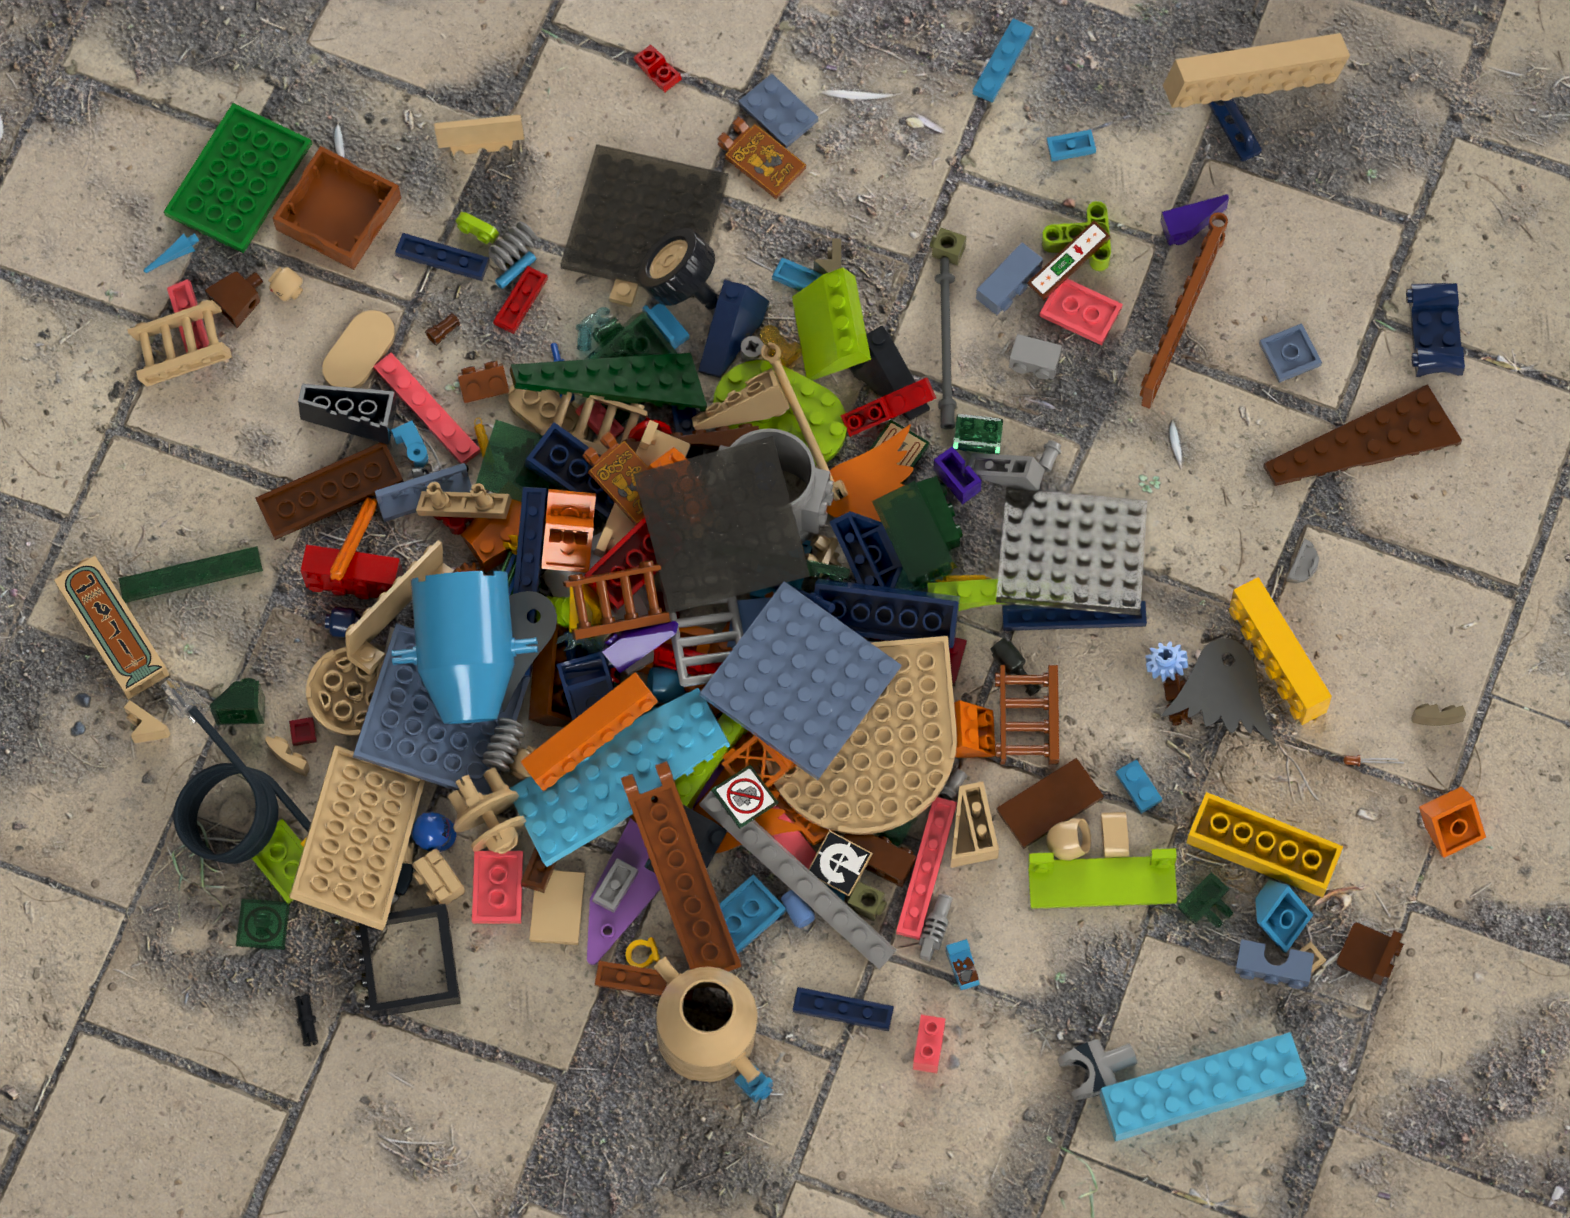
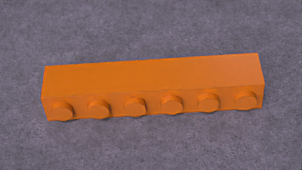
[520,672,658,791]

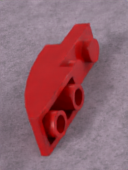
[841,377,937,437]

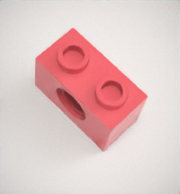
[913,1014,946,1073]

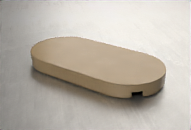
[322,310,395,388]
[508,384,590,440]

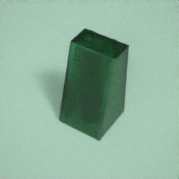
[872,481,958,587]

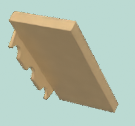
[434,114,524,156]

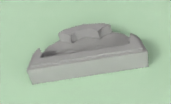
[1286,538,1319,583]

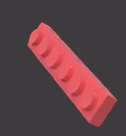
[373,353,480,464]
[896,797,957,940]

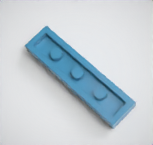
[972,18,1033,103]

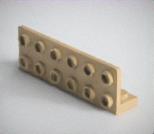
[593,420,690,558]
[345,540,454,674]

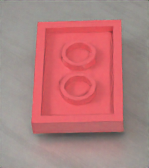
[1039,279,1123,346]
[472,851,524,924]

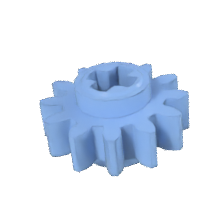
[1145,641,1188,682]

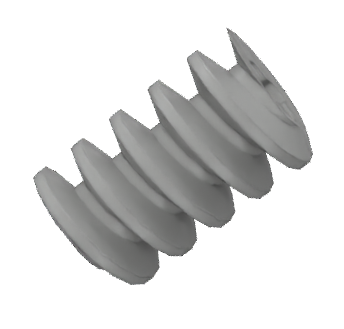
[488,221,538,271]
[482,717,525,772]

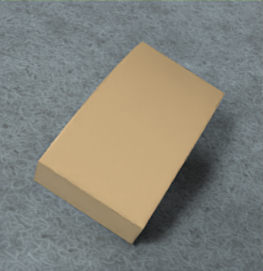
[265,736,310,777]

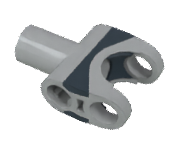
[1057,1039,1137,1100]

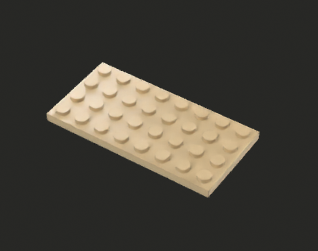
[289,745,425,931]

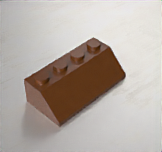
[528,625,590,727]

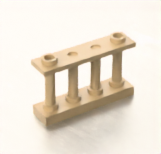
[127,300,232,387]
[540,392,648,456]

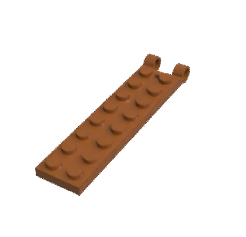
[1139,212,1228,409]
[621,761,742,972]

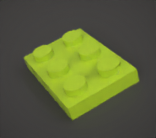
[251,818,304,904]

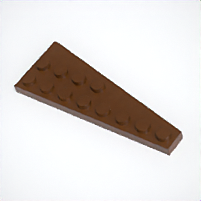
[1263,384,1462,486]

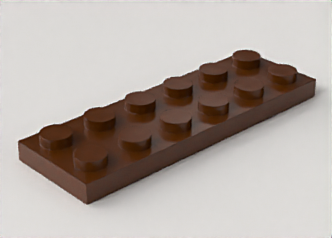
[255,443,404,540]

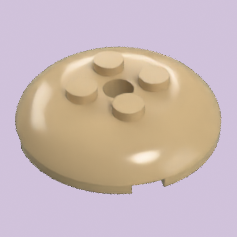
[306,647,386,736]

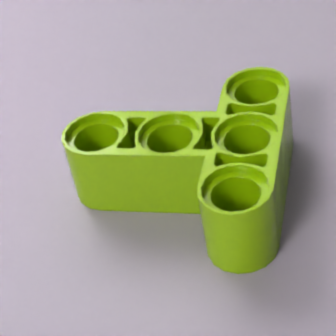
[1042,201,1111,271]

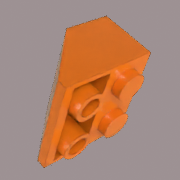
[954,700,996,758]

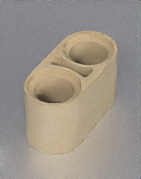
[1101,812,1129,858]

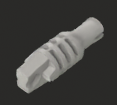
[919,894,952,962]

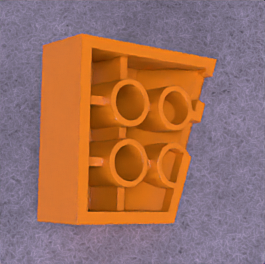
[461,481,522,573]

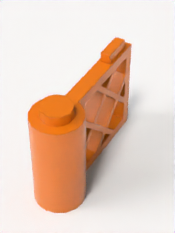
[721,735,797,790]

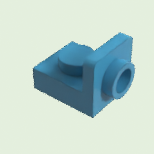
[734,1063,773,1103]

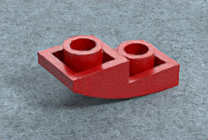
[633,44,682,93]

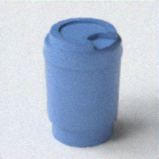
[781,890,815,928]

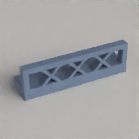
[375,463,472,522]

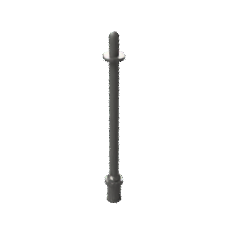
[935,256,957,429]

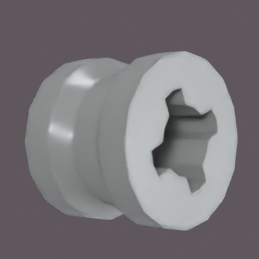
[741,336,764,362]

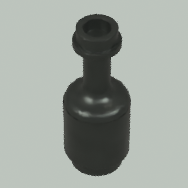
[990,638,1041,697]

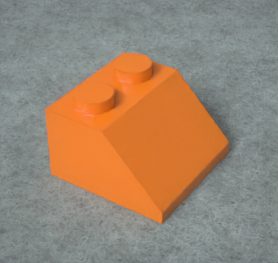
[1419,786,1486,858]

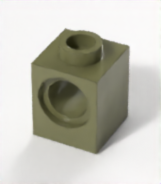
[930,228,967,266]
[848,881,887,921]

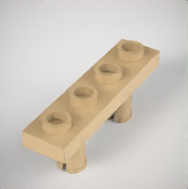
[416,482,512,519]

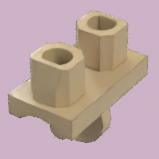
[800,534,842,579]

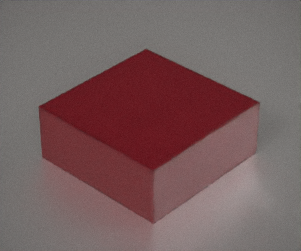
[289,717,317,746]

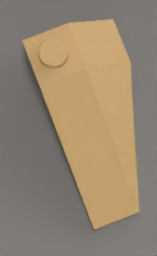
[692,368,790,430]

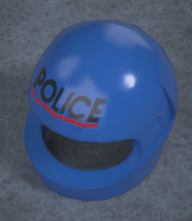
[412,812,457,852]

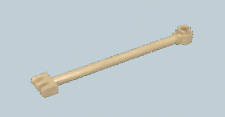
[761,342,848,501]

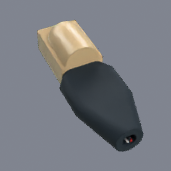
[395,842,415,896]

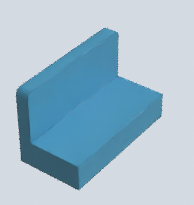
[642,303,690,352]

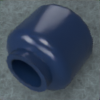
[325,607,361,638]

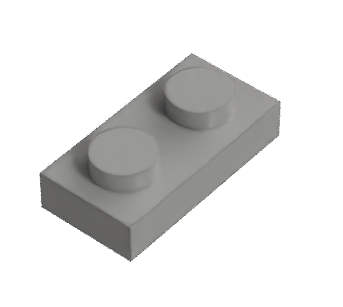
[592,858,638,913]

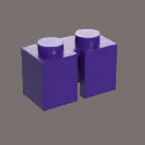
[933,446,982,505]

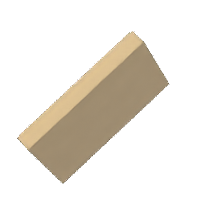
[529,871,585,945]

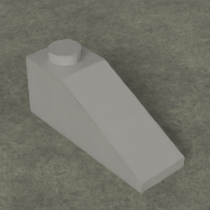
[968,453,1045,491]

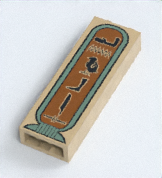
[54,556,169,700]

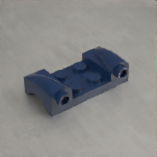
[1406,283,1465,377]
[557,651,615,720]

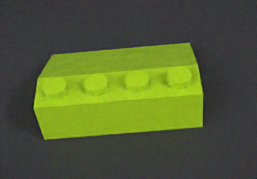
[792,267,871,381]

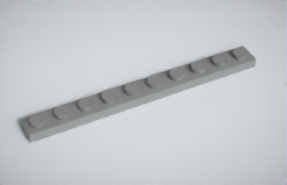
[699,786,897,969]

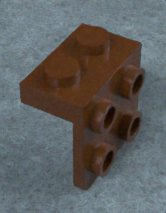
[1336,923,1404,985]

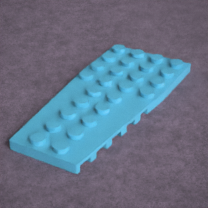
[509,688,730,867]

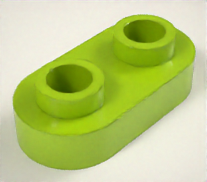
[455,212,499,244]

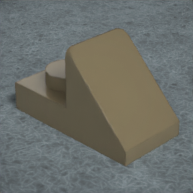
[814,238,841,274]

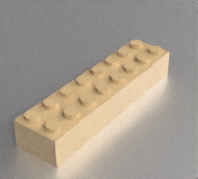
[1163,33,1350,108]

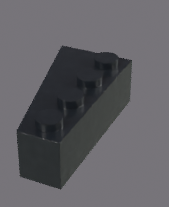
[298,384,396,445]

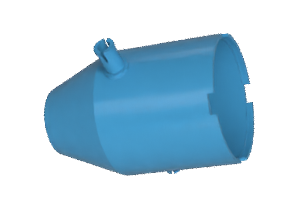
[392,571,538,724]

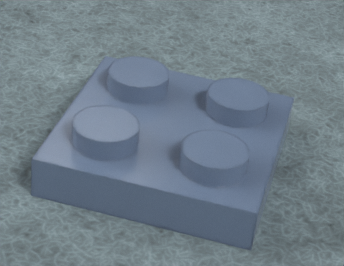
[1259,323,1322,383]

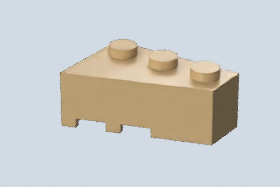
[951,781,999,868]

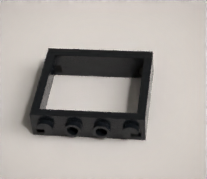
[355,904,461,1018]

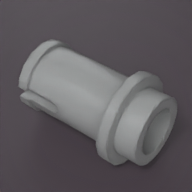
[1039,440,1062,472]
[940,768,967,801]

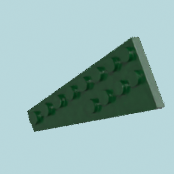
[510,353,707,412]

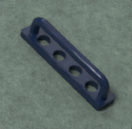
[1208,98,1262,161]

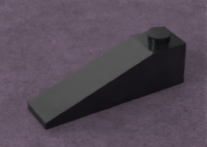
[849,325,930,421]

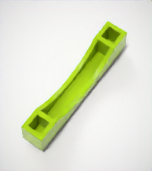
[927,574,1072,611]
[675,713,748,809]

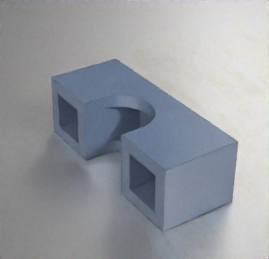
[1235,939,1314,989]

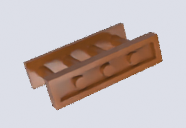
[563,560,670,640]
[995,665,1059,765]

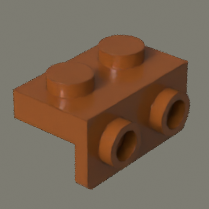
[457,361,509,403]

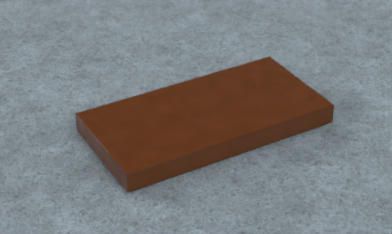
[996,758,1104,849]

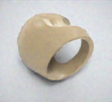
[1046,818,1091,860]

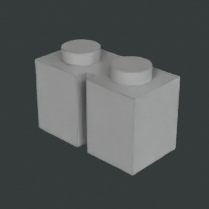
[1009,334,1062,380]

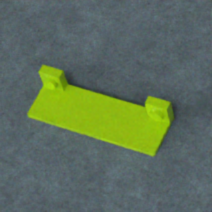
[1028,848,1177,909]

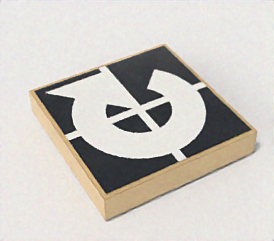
[809,830,873,896]

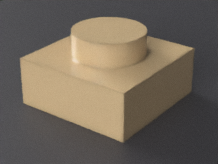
[609,278,639,308]

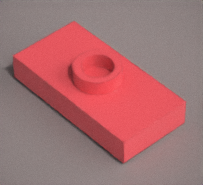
[575,401,625,438]

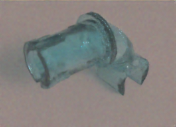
[576,307,610,351]
[557,633,603,655]

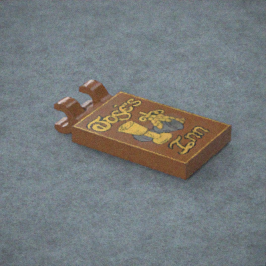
[717,117,806,199]
[582,431,660,526]

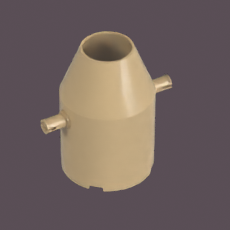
[654,957,760,1083]

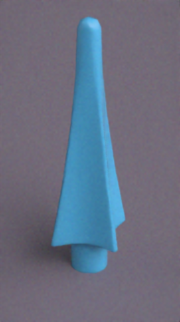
[144,233,200,273]

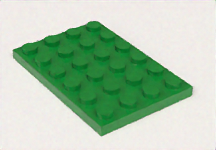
[163,103,312,253]

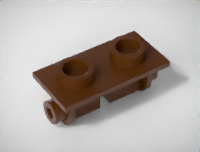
[1163,673,1192,726]

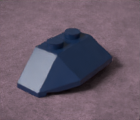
[829,511,904,588]

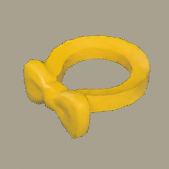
[625,937,661,968]

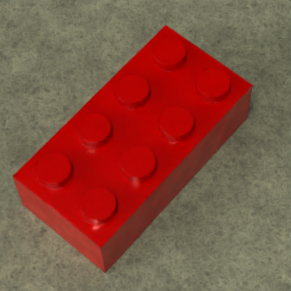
[583,509,686,613]
[300,544,404,599]

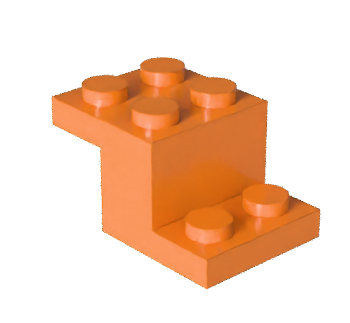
[541,489,596,573]

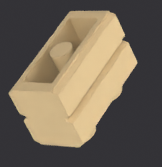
[412,849,465,906]

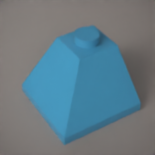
[1255,880,1313,953]

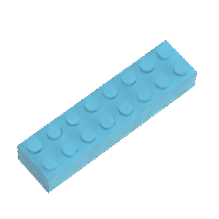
[1099,1032,1307,1142]

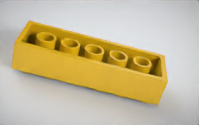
[1229,577,1332,725]
[1186,792,1343,898]

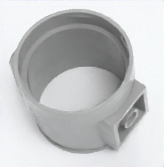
[707,429,834,556]

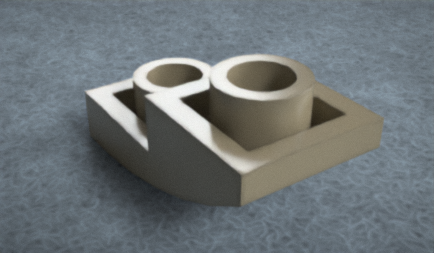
[1411,703,1466,726]

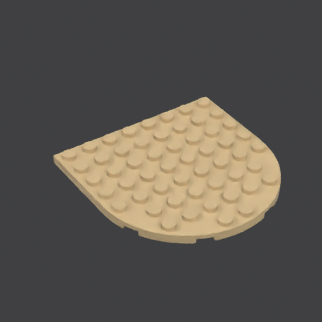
[763,636,957,835]

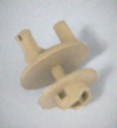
[447,767,526,854]

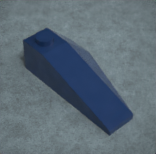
[698,280,769,378]

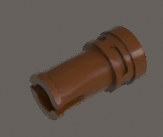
[425,313,461,346]

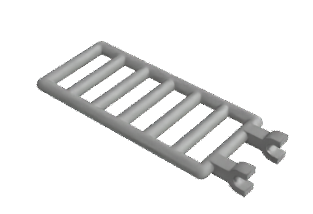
[659,532,744,687]

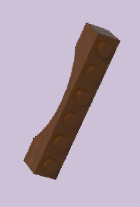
[622,423,759,453]

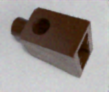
[205,272,263,328]

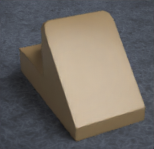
[124,700,171,743]

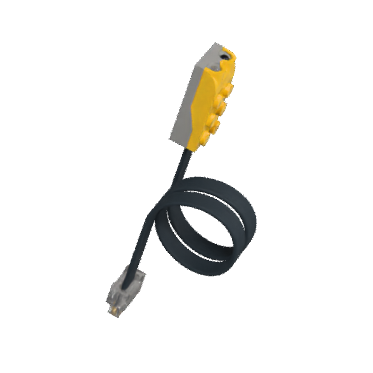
[161,678,399,905]

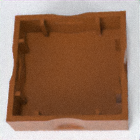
[273,146,401,270]

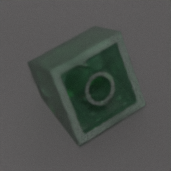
[210,678,265,725]

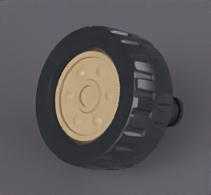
[638,228,719,310]

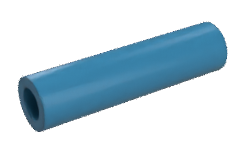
[495,251,536,289]

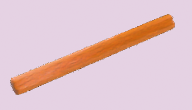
[330,497,378,581]

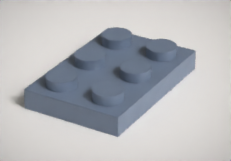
[739,73,819,148]

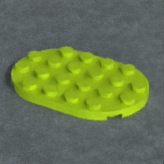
[713,360,847,466]

